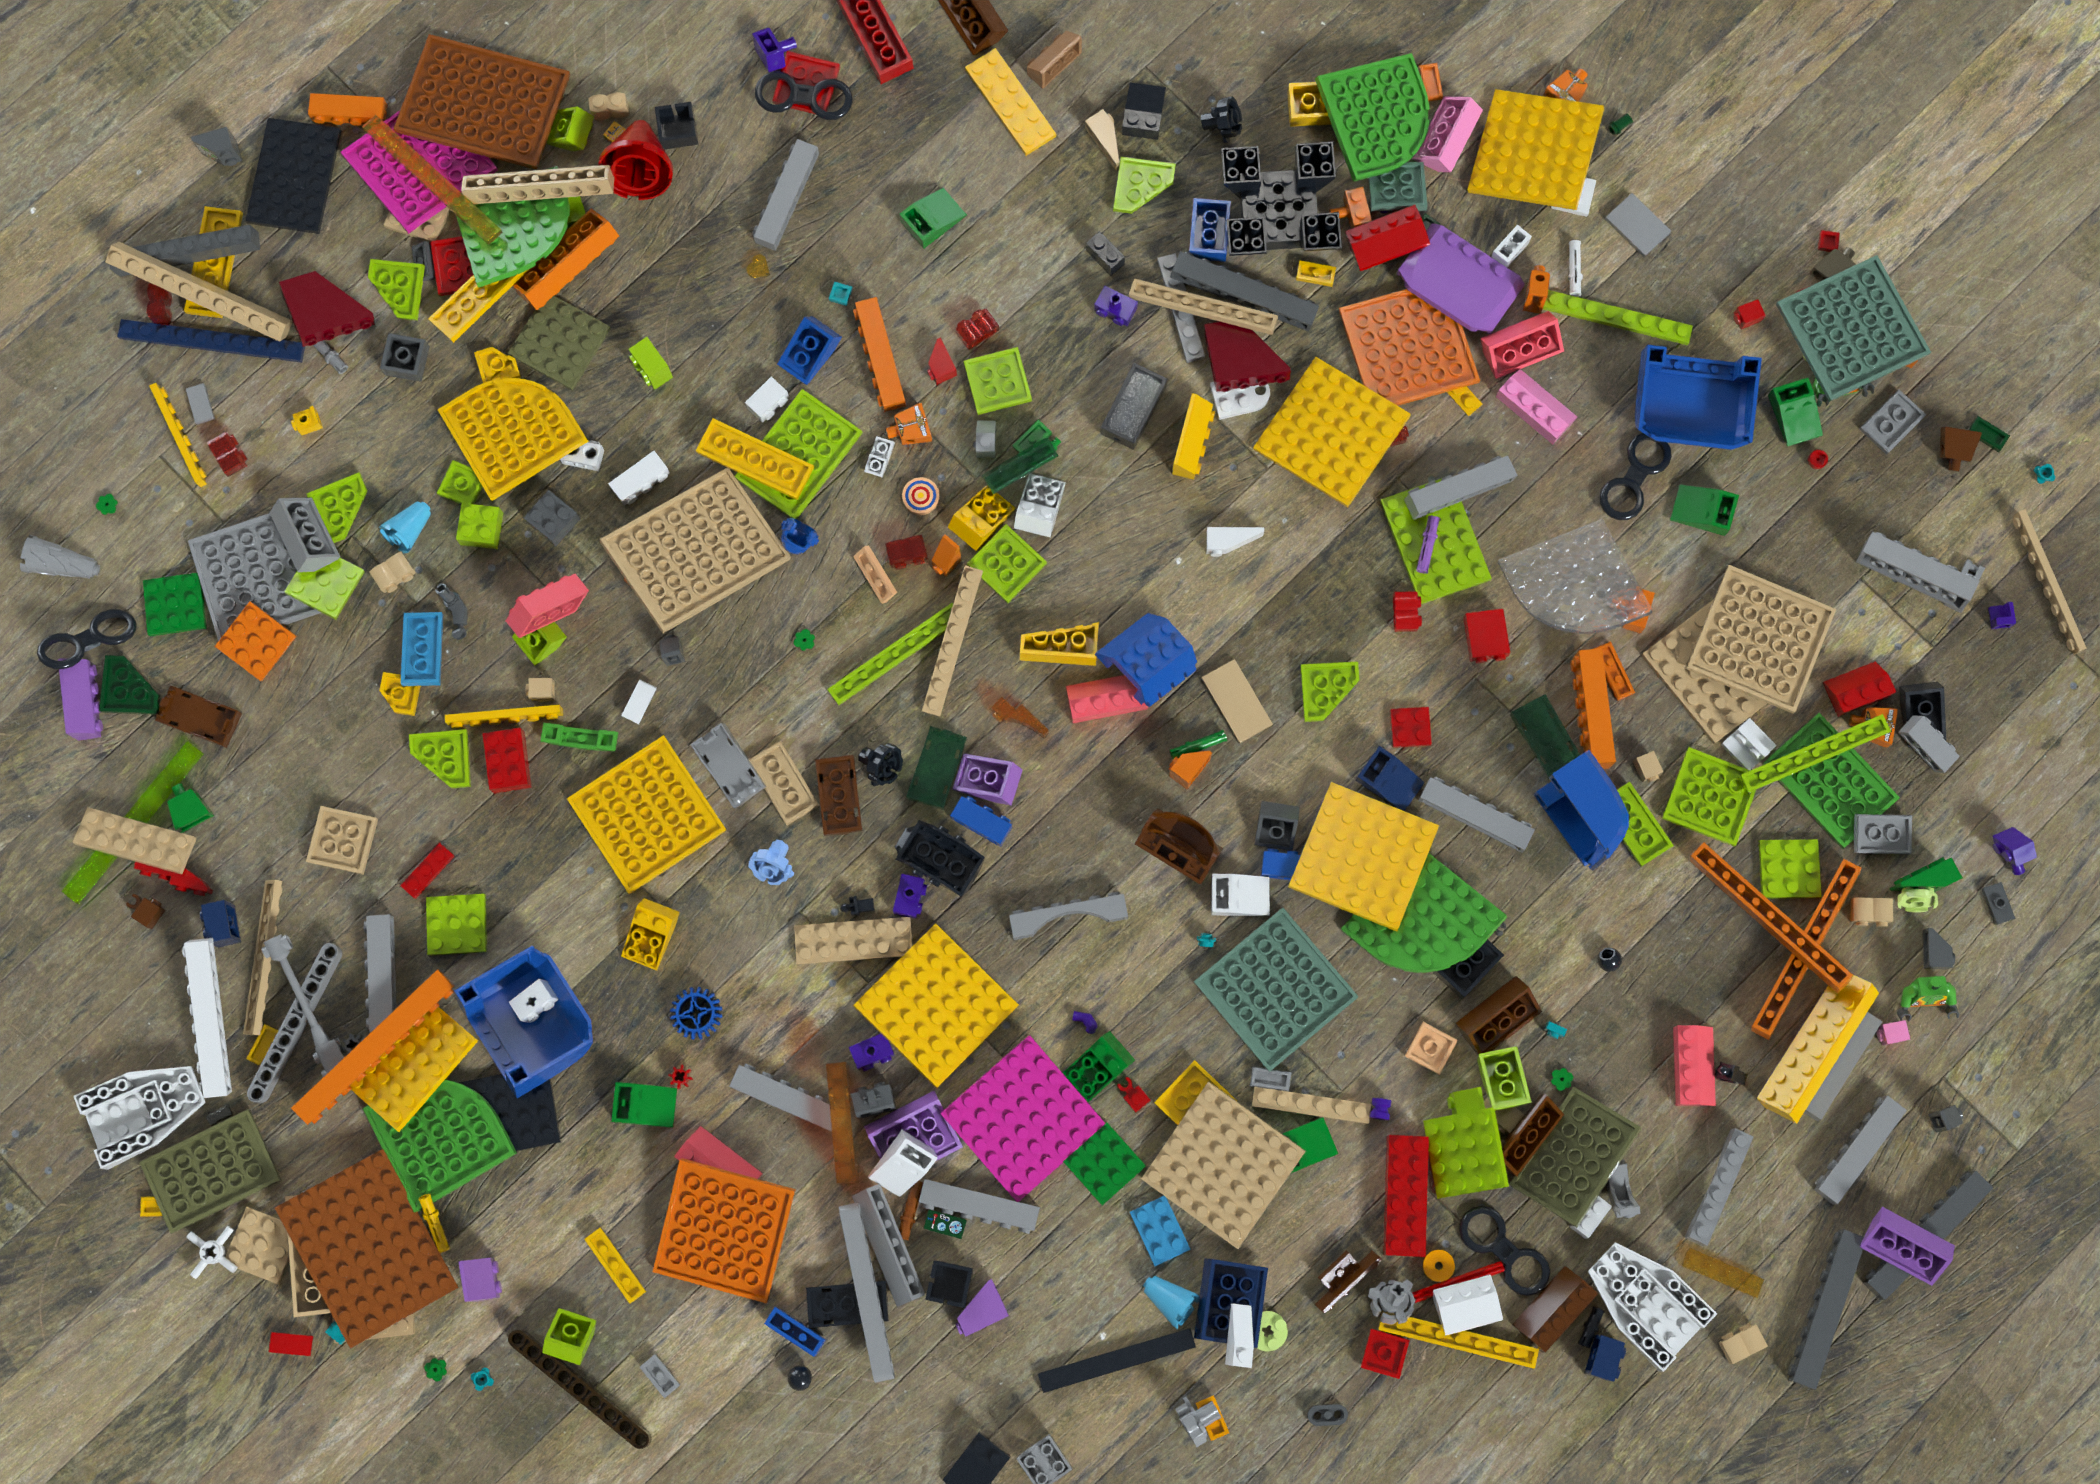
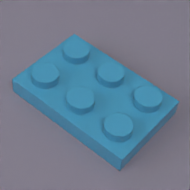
[1130,1196,1191,1266]

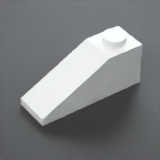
[1206,527,1264,557]
[1225,1304,1254,1368]

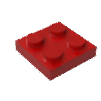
[1390,707,1432,748]
[1360,1329,1410,1379]

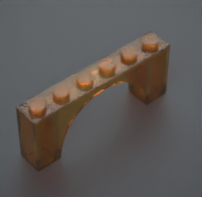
[826,1062,860,1185]

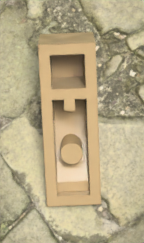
[1085,109,1119,171]

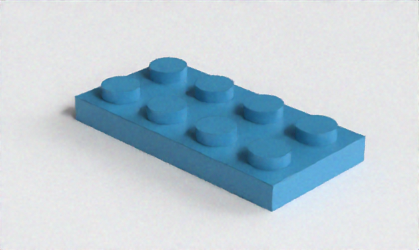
[401,612,443,686]

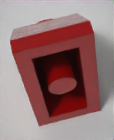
[927,337,957,385]

